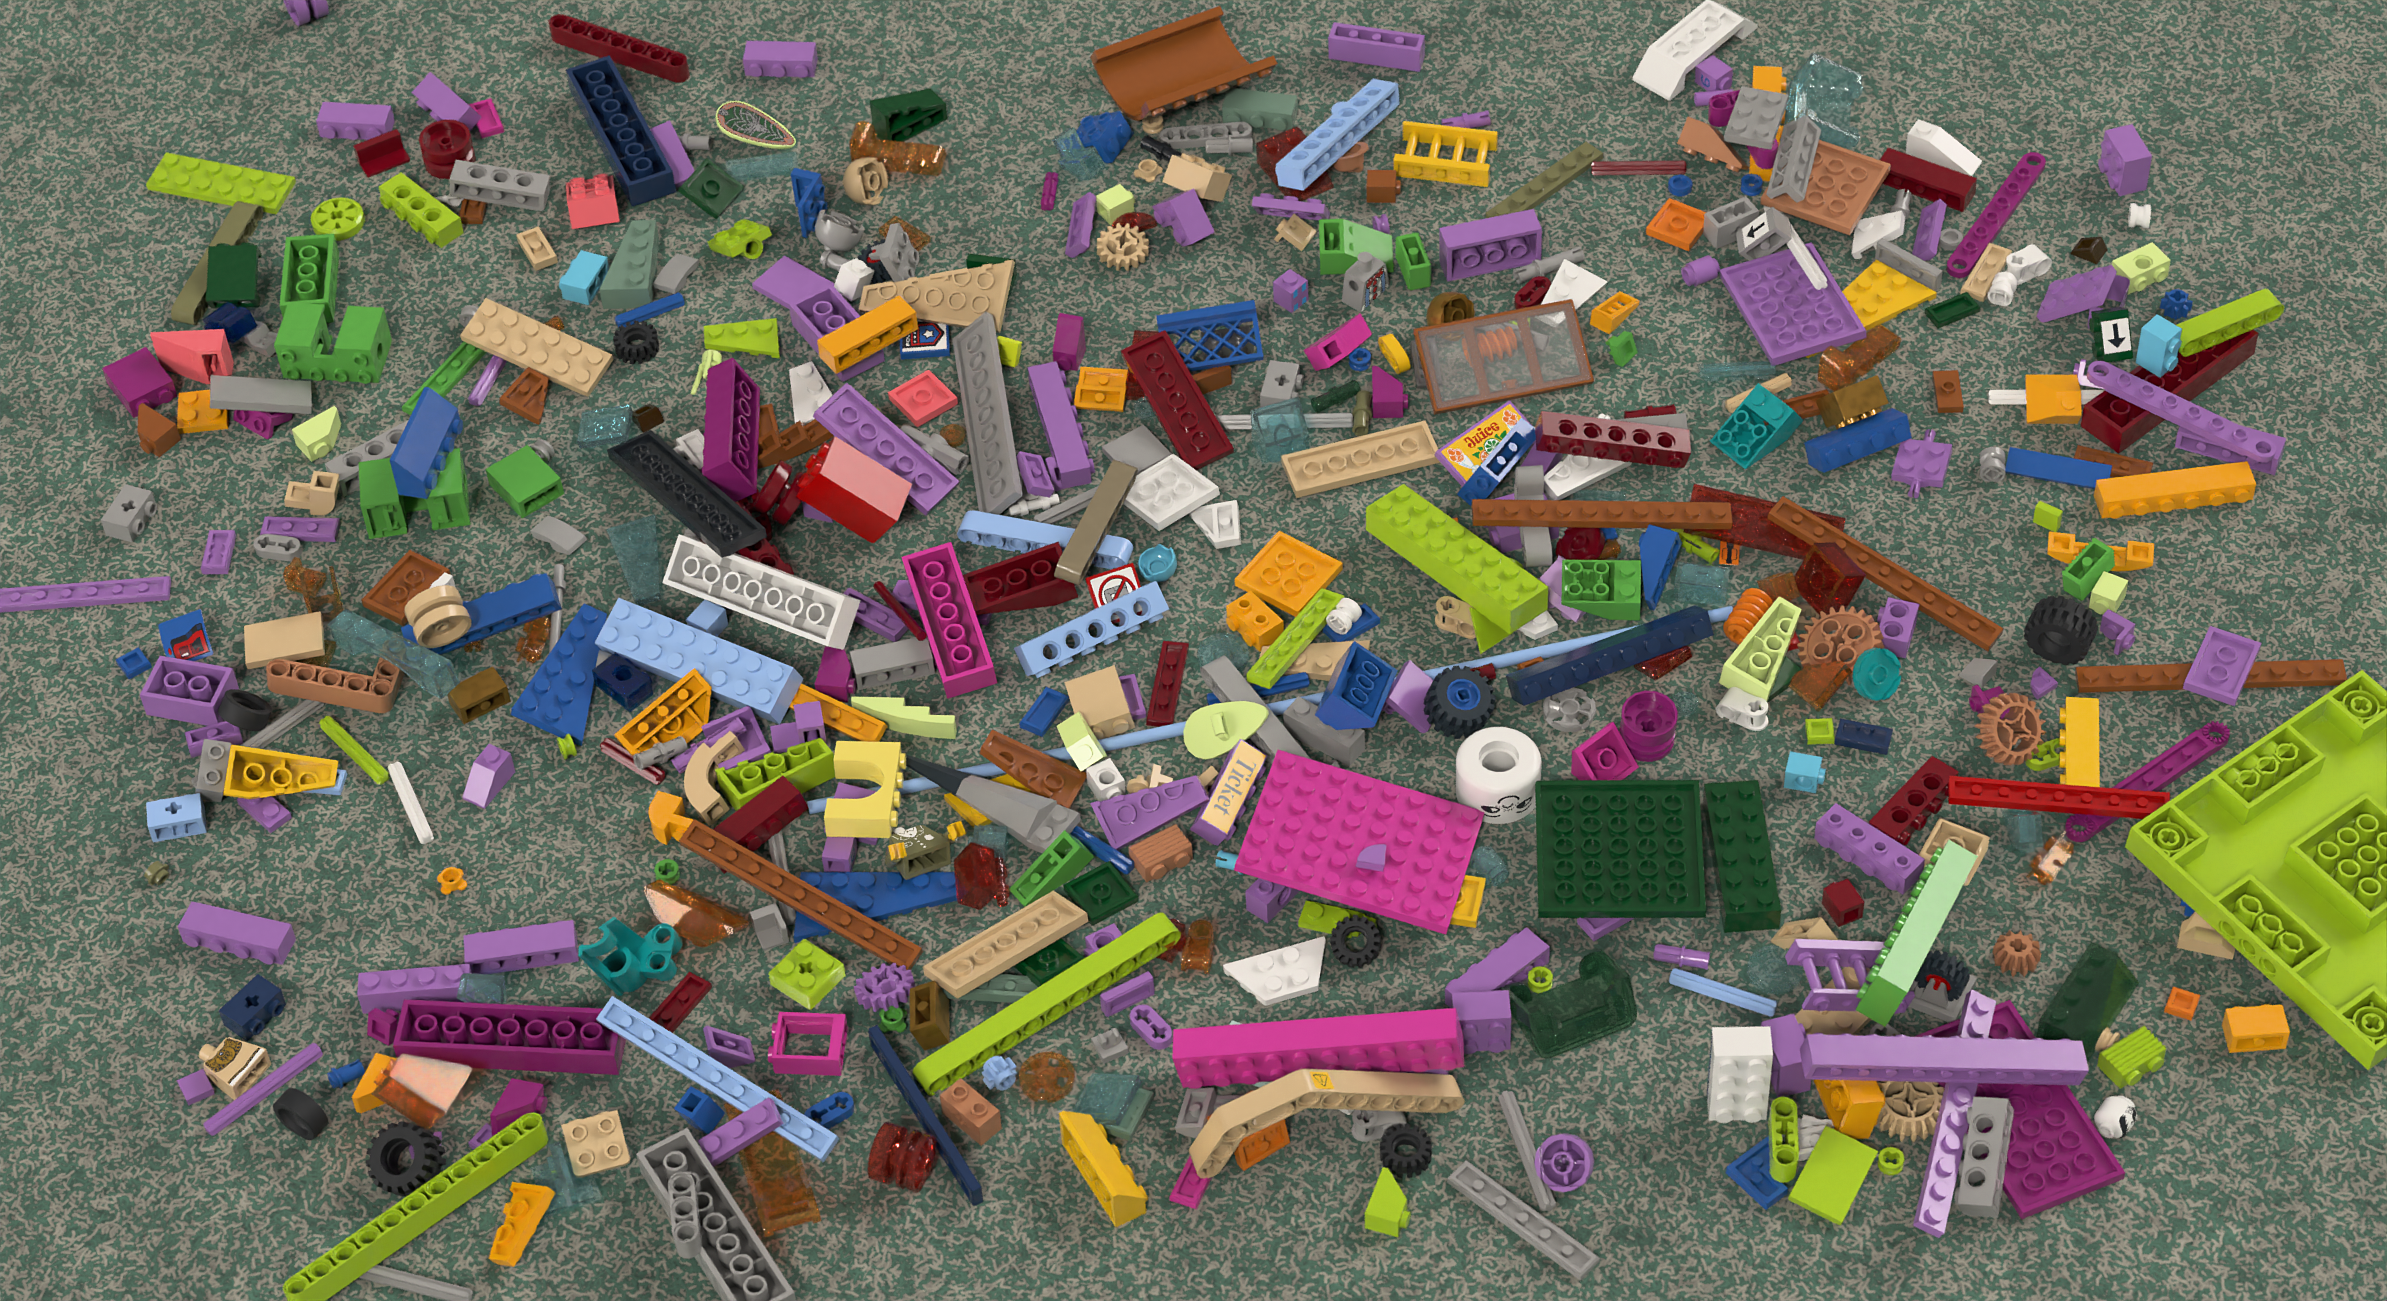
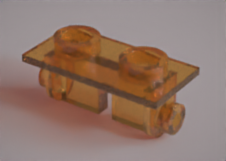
[515,617,551,663]
[2026,831,2074,885]

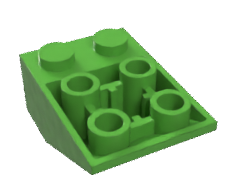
[1319,219,1393,275]
[1561,560,1641,620]

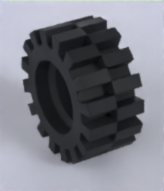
[613,320,659,365]
[1330,915,1381,968]
[1380,1124,1432,1178]

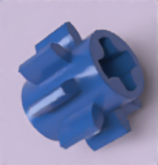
[2160,289,2193,320]

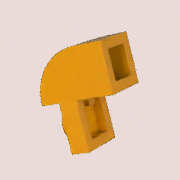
[649,791,693,845]

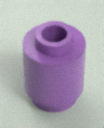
[1681,255,1720,286]

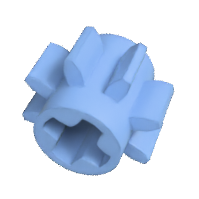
[982,1056,1017,1091]

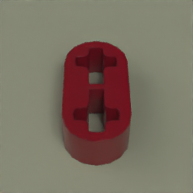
[1514,276,1551,309]

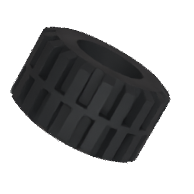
[2024,596,2098,665]
[366,1121,446,1197]

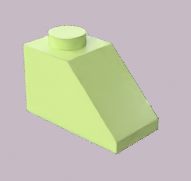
[292,406,341,462]
[1057,712,1108,771]

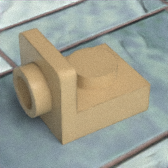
[1274,214,1316,251]

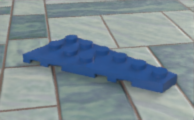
[511,604,607,746]
[794,872,964,943]

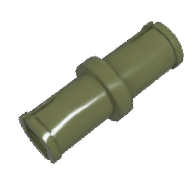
[1352,391,1372,436]

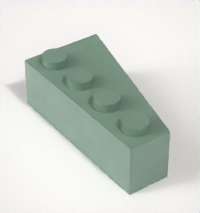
[599,220,659,309]

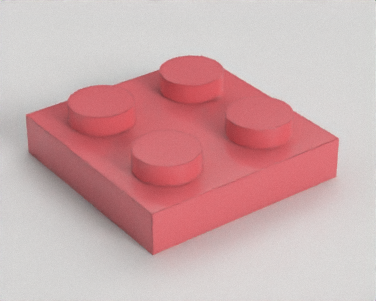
[888,370,958,427]

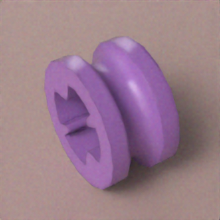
[1372,214,1390,234]

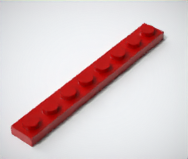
[1948,776,2170,819]

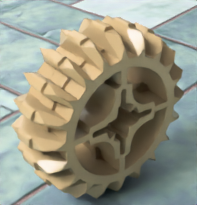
[1877,1081,1944,1143]

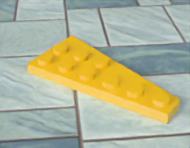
[1805,259,1937,358]

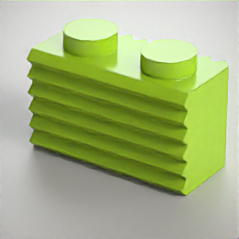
[2097,1026,2166,1089]

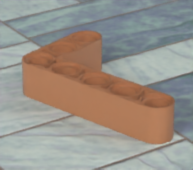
[266,640,407,713]

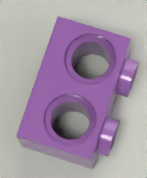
[1877,597,1919,658]

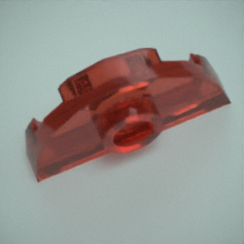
[1112,212,1157,233]

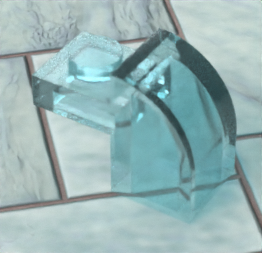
[1052,127,1106,180]

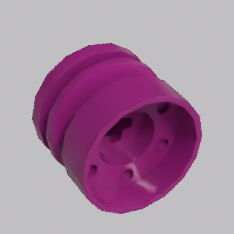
[1619,690,1678,762]

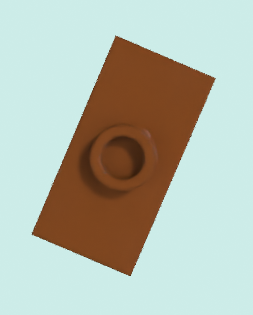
[1932,370,1964,413]

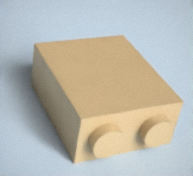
[1065,665,1135,740]

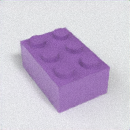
[140,656,239,726]

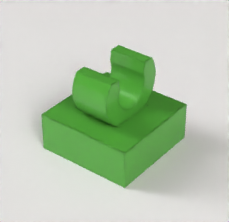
[1605,331,1638,367]

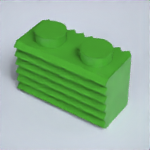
[1395,233,1431,290]
[2062,538,2115,601]

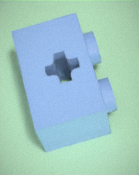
[146,793,207,842]

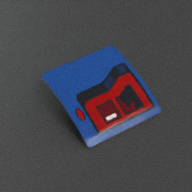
[158,609,213,661]

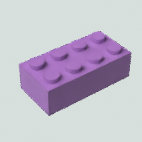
[1439,209,1542,281]
[789,284,885,382]

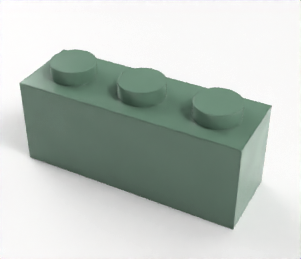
[1222,88,1298,131]

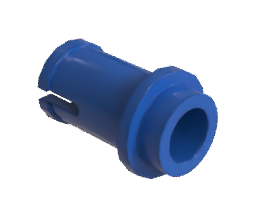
[327,1059,365,1089]

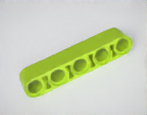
[2176,289,2284,357]

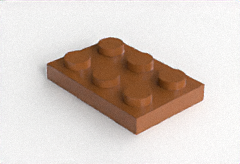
[361,550,451,626]

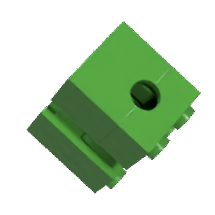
[274,302,392,384]
[358,448,471,539]

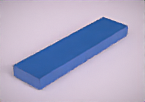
[2006,447,2112,489]

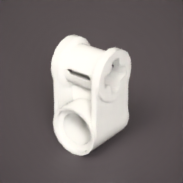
[2005,244,2052,285]
[1716,687,1768,731]

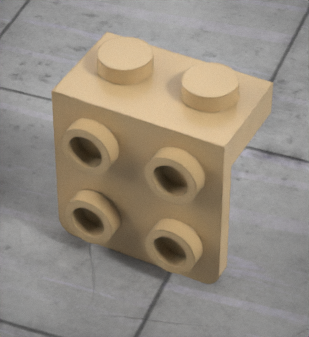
[562,1110,630,1178]

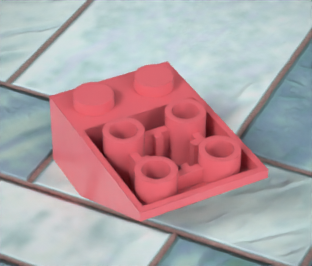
[566,174,620,229]
[150,329,234,384]

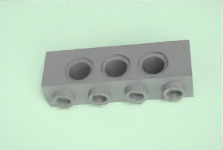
[450,160,550,211]
[325,420,408,497]
[1955,1097,2014,1218]

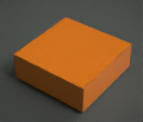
[2164,987,2201,1021]

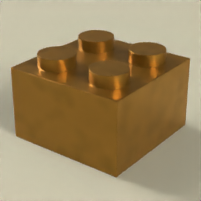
[1815,375,1889,429]

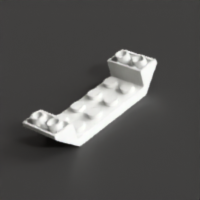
[1633,0,1758,101]

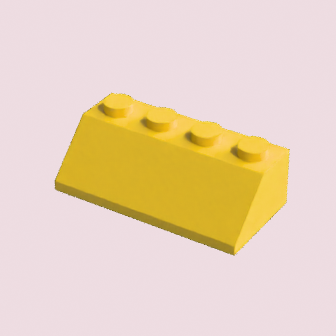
[1059,1111,1148,1227]

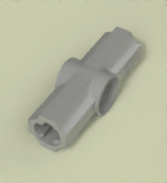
[900,425,969,475]

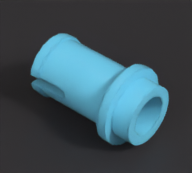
[1216,850,1243,875]

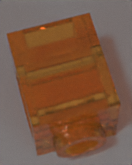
[1757,572,1800,603]

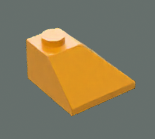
[2025,375,2082,424]

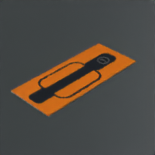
[1719,541,1740,565]

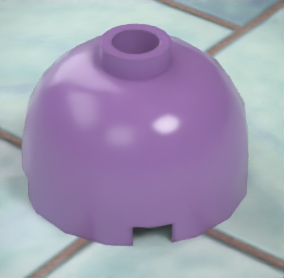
[1534,1133,1595,1192]

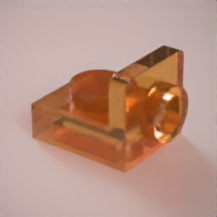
[283,557,327,597]

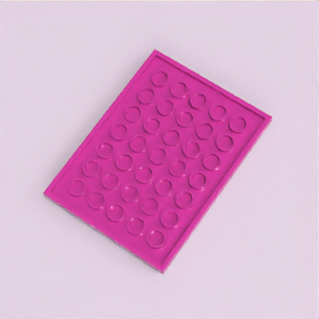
[1234,750,1485,935]

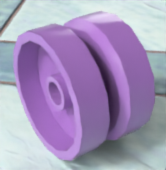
[283,0,329,26]

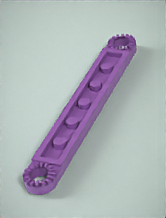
[2086,361,2276,464]

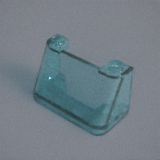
[1785,52,1863,150]

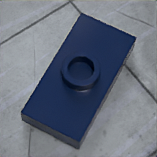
[1834,719,1893,755]

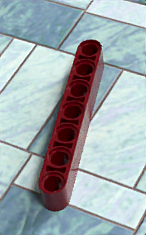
[548,14,690,83]

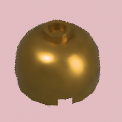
[1426,292,1475,342]

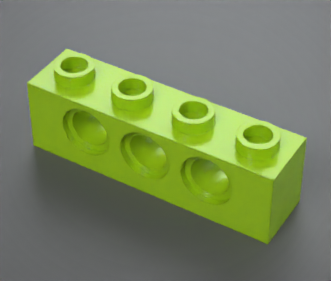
[378,172,464,248]

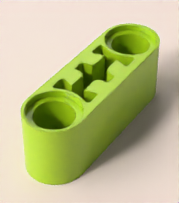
[1768,1097,1799,1183]

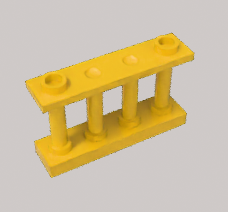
[1393,121,1498,187]

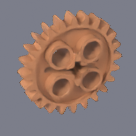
[1797,605,1884,687]

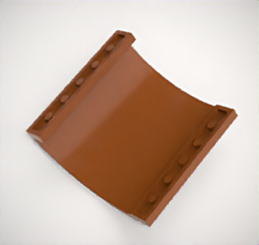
[1090,6,1277,121]

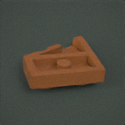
[499,367,549,425]

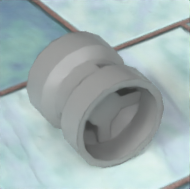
[1980,447,2006,482]

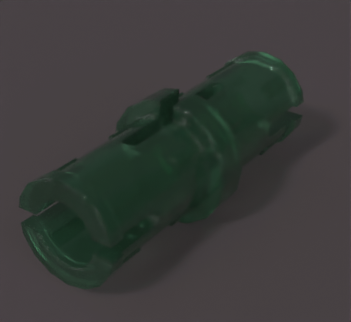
[1311,380,1361,413]

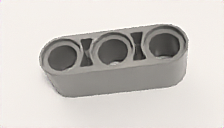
[668,1172,702,1258]

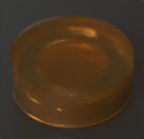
[940,424,965,448]

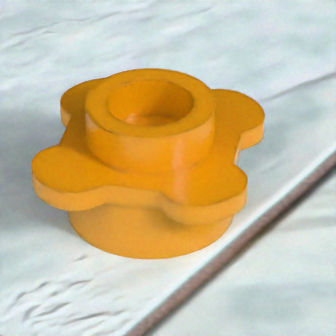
[437,867,467,895]

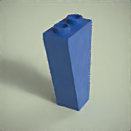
[1457,417,1536,506]

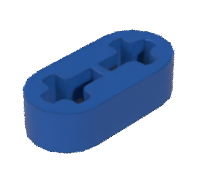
[804,1092,854,1130]

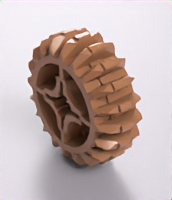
[1975,693,2046,765]

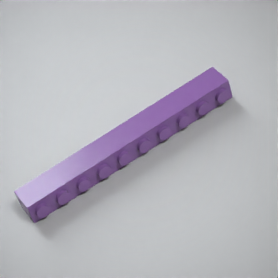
[1799,1033,2089,1085]

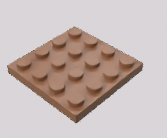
[1761,140,1891,235]

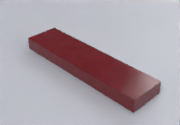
[1146,641,1189,727]

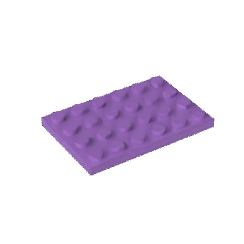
[1719,242,1866,366]

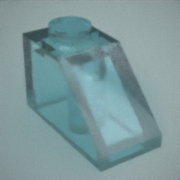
[2002,809,2043,853]

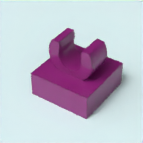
[367,1008,400,1046]

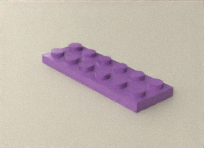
[813,383,960,516]

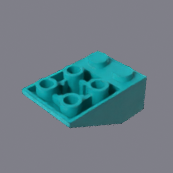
[1710,383,1804,470]

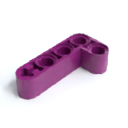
[1708,90,1778,169]

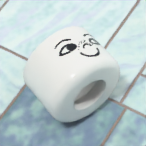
[1456,727,1541,824]

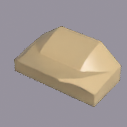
[2177,912,2235,960]

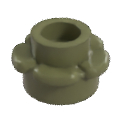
[144,861,170,886]

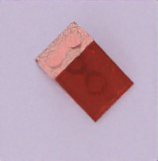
[1256,126,1334,202]

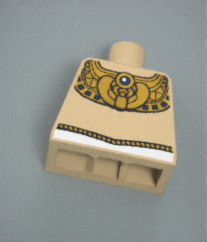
[199,1037,271,1100]

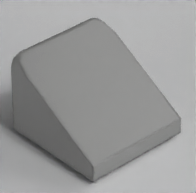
[1959,658,1998,688]

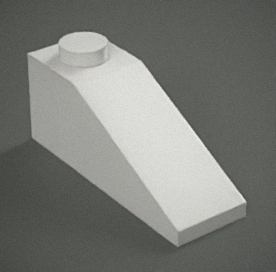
[1906,119,1982,176]

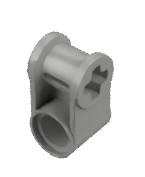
[1351,1110,1407,1142]

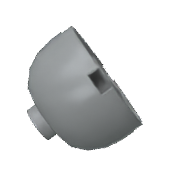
[815,210,865,254]

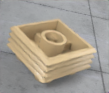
[1919,818,1990,886]

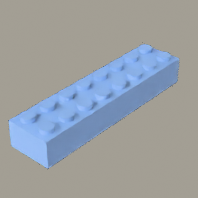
[595,598,803,725]

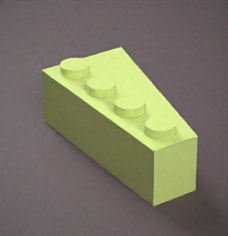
[1719,596,1801,707]

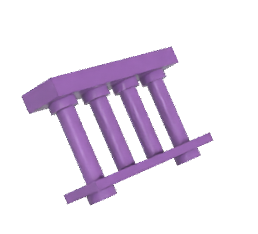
[1785,939,1915,1014]

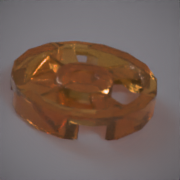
[1019,1052,1075,1103]

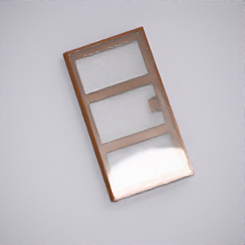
[1413,299,1594,415]

